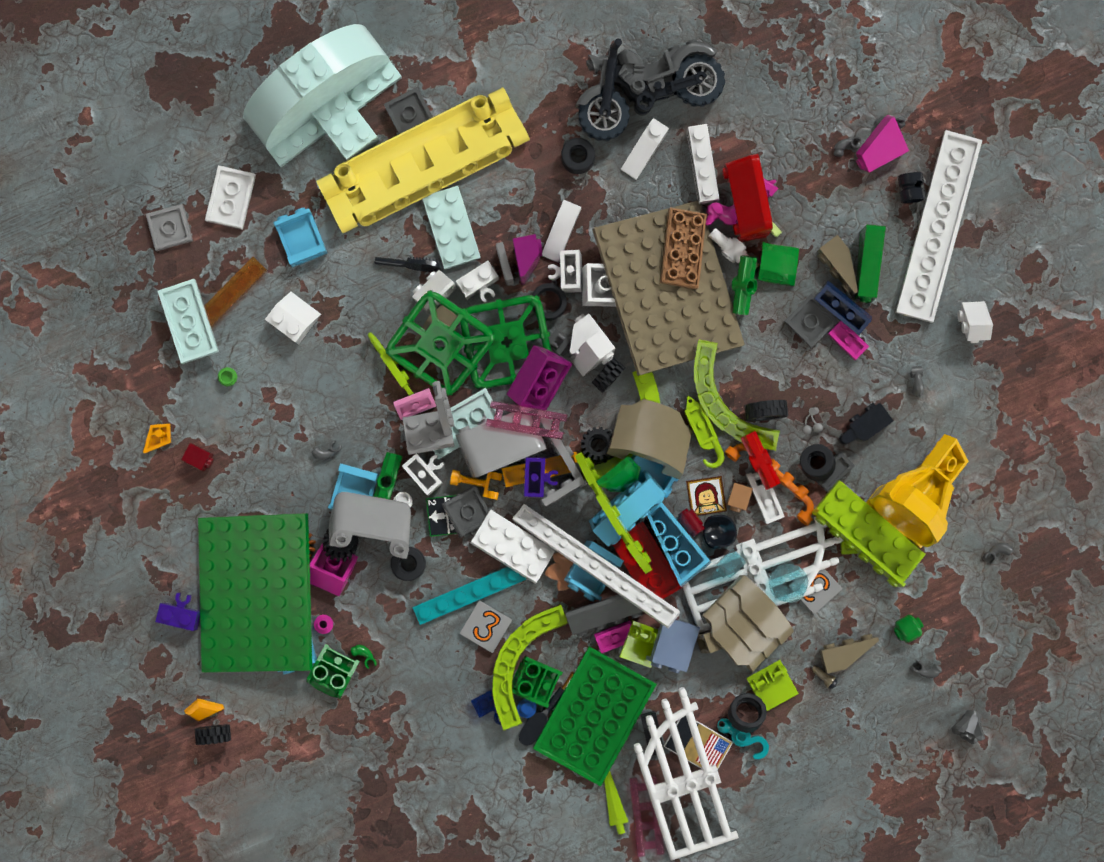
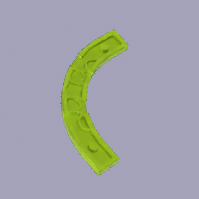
[694,339,780,451]
[592,371,660,478]
[575,452,652,574]
[492,605,568,731]

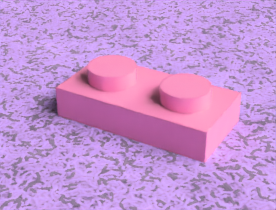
[393,388,436,420]

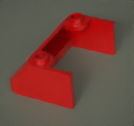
[722,154,773,242]

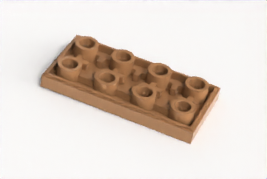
[660,207,707,289]

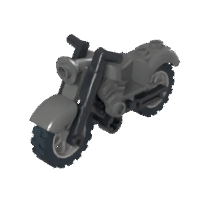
[575,38,725,141]

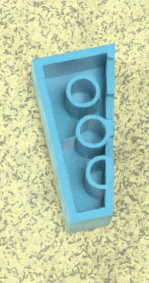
[647,502,712,587]

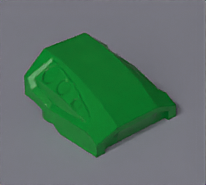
[757,242,799,287]
[596,457,641,492]
[306,644,360,699]
[512,656,563,708]

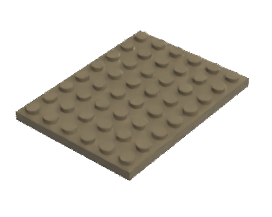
[592,201,745,376]

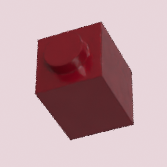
[181,443,214,471]

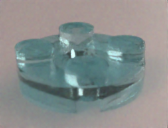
[769,564,808,603]

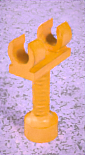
[450,470,503,500]

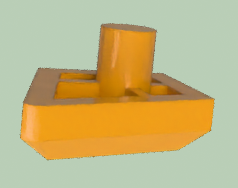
[143,424,171,453]
[184,699,224,722]

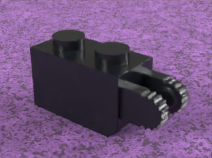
[839,402,894,445]

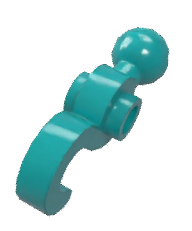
[717,718,769,759]

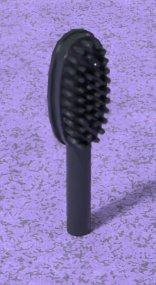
[375,257,441,272]
[519,687,565,746]

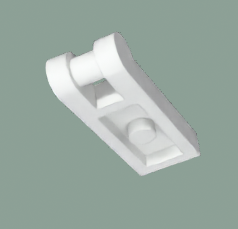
[746,472,785,524]

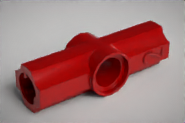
[741,431,781,490]

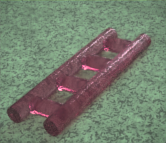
[486,401,568,440]
[629,775,665,857]

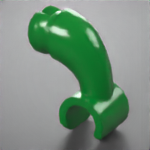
[351,645,377,669]

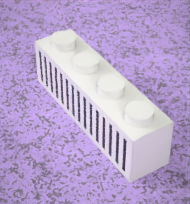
[687,124,719,205]

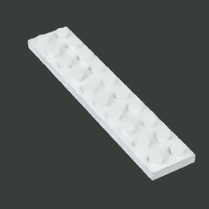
[895,130,982,323]

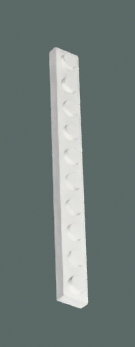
[513,504,680,629]

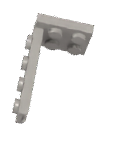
[403,381,455,455]
[538,410,587,507]

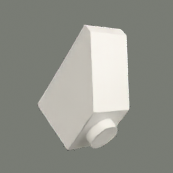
[570,314,601,356]

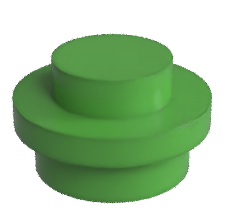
[218,367,237,387]

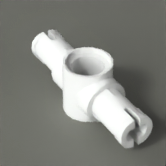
[708,228,759,268]

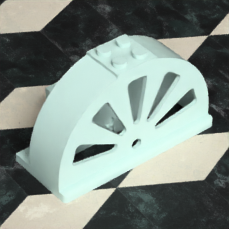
[243,24,402,167]

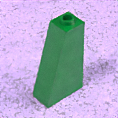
[855,225,886,303]

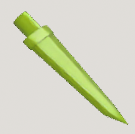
[604,771,629,835]

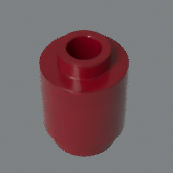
[677,508,705,537]

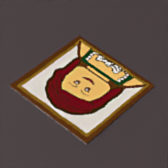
[686,476,727,516]

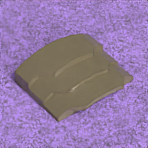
[607,399,693,479]
[702,575,794,672]

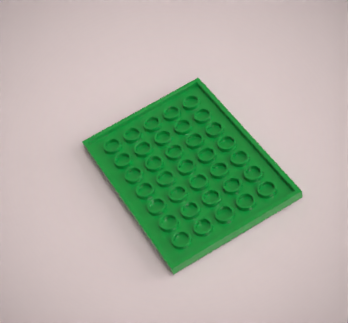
[198,513,312,672]

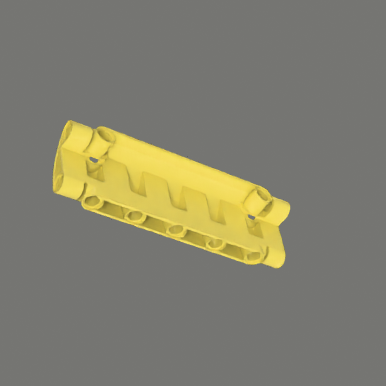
[316,87,530,234]

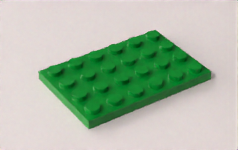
[533,646,657,787]

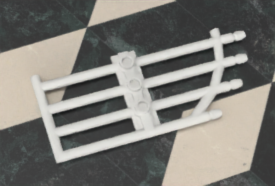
[683,517,844,634]
[634,687,739,861]

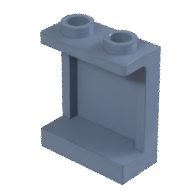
[646,620,700,673]

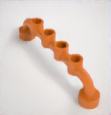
[724,443,814,526]

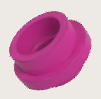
[314,615,333,634]

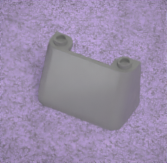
[455,405,547,478]
[328,492,411,559]

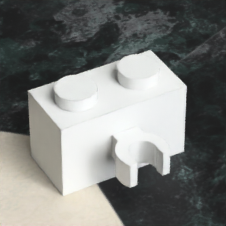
[548,250,582,293]
[456,261,499,303]
[958,301,993,343]
[402,453,444,496]

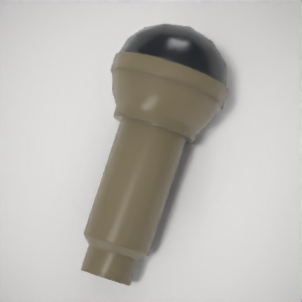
[811,665,838,689]

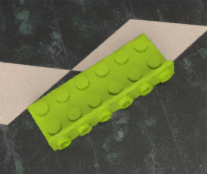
[812,480,926,588]

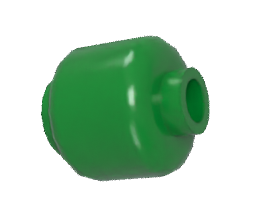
[893,614,924,643]

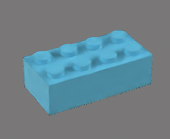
[589,469,666,547]

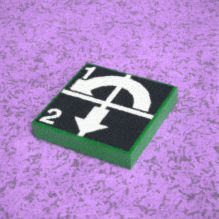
[426,495,457,537]

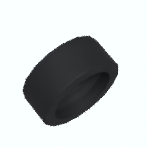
[532,283,567,321]
[728,693,767,733]

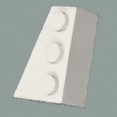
[569,330,615,376]

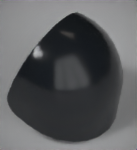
[703,515,737,549]

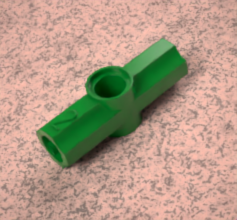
[732,255,757,315]
[374,452,403,500]

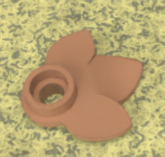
[545,552,573,591]

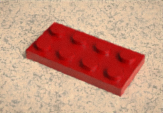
[613,521,683,599]

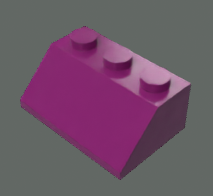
[513,234,543,285]
[506,345,572,412]

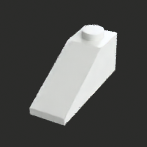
[621,118,669,180]

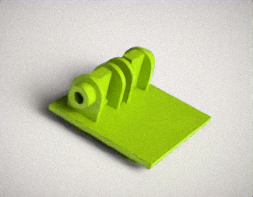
[619,621,658,668]
[746,660,799,711]

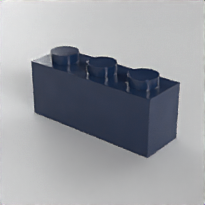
[814,281,872,335]

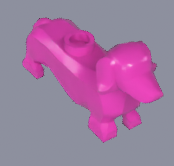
[706,178,778,226]

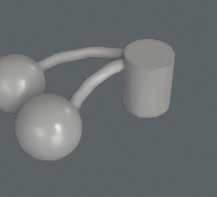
[803,407,823,434]

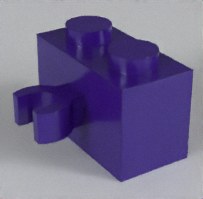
[524,457,558,497]
[155,592,201,631]

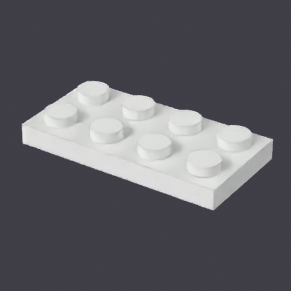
[470,510,556,583]

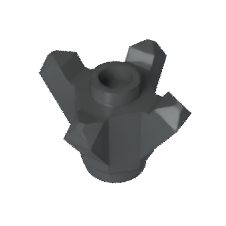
[952,710,985,744]

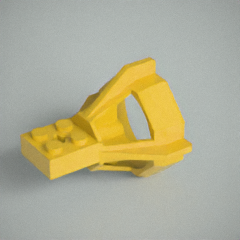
[866,434,969,548]

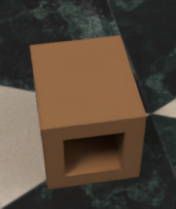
[726,483,753,513]

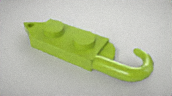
[368,332,414,396]
[684,396,725,468]

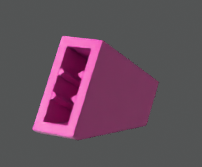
[856,115,909,173]

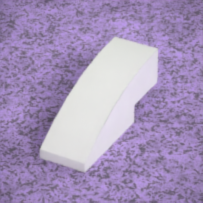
[542,200,581,263]

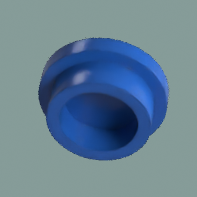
[517,699,536,718]

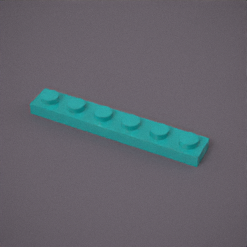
[413,567,526,625]

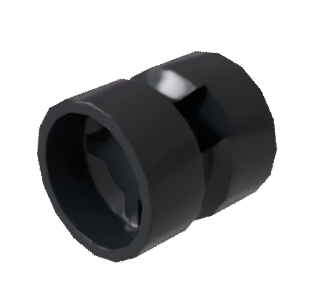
[898,172,926,204]

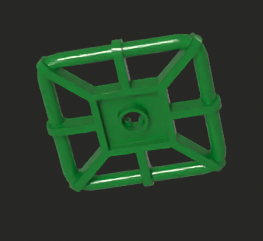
[385,290,495,396]
[460,295,551,389]

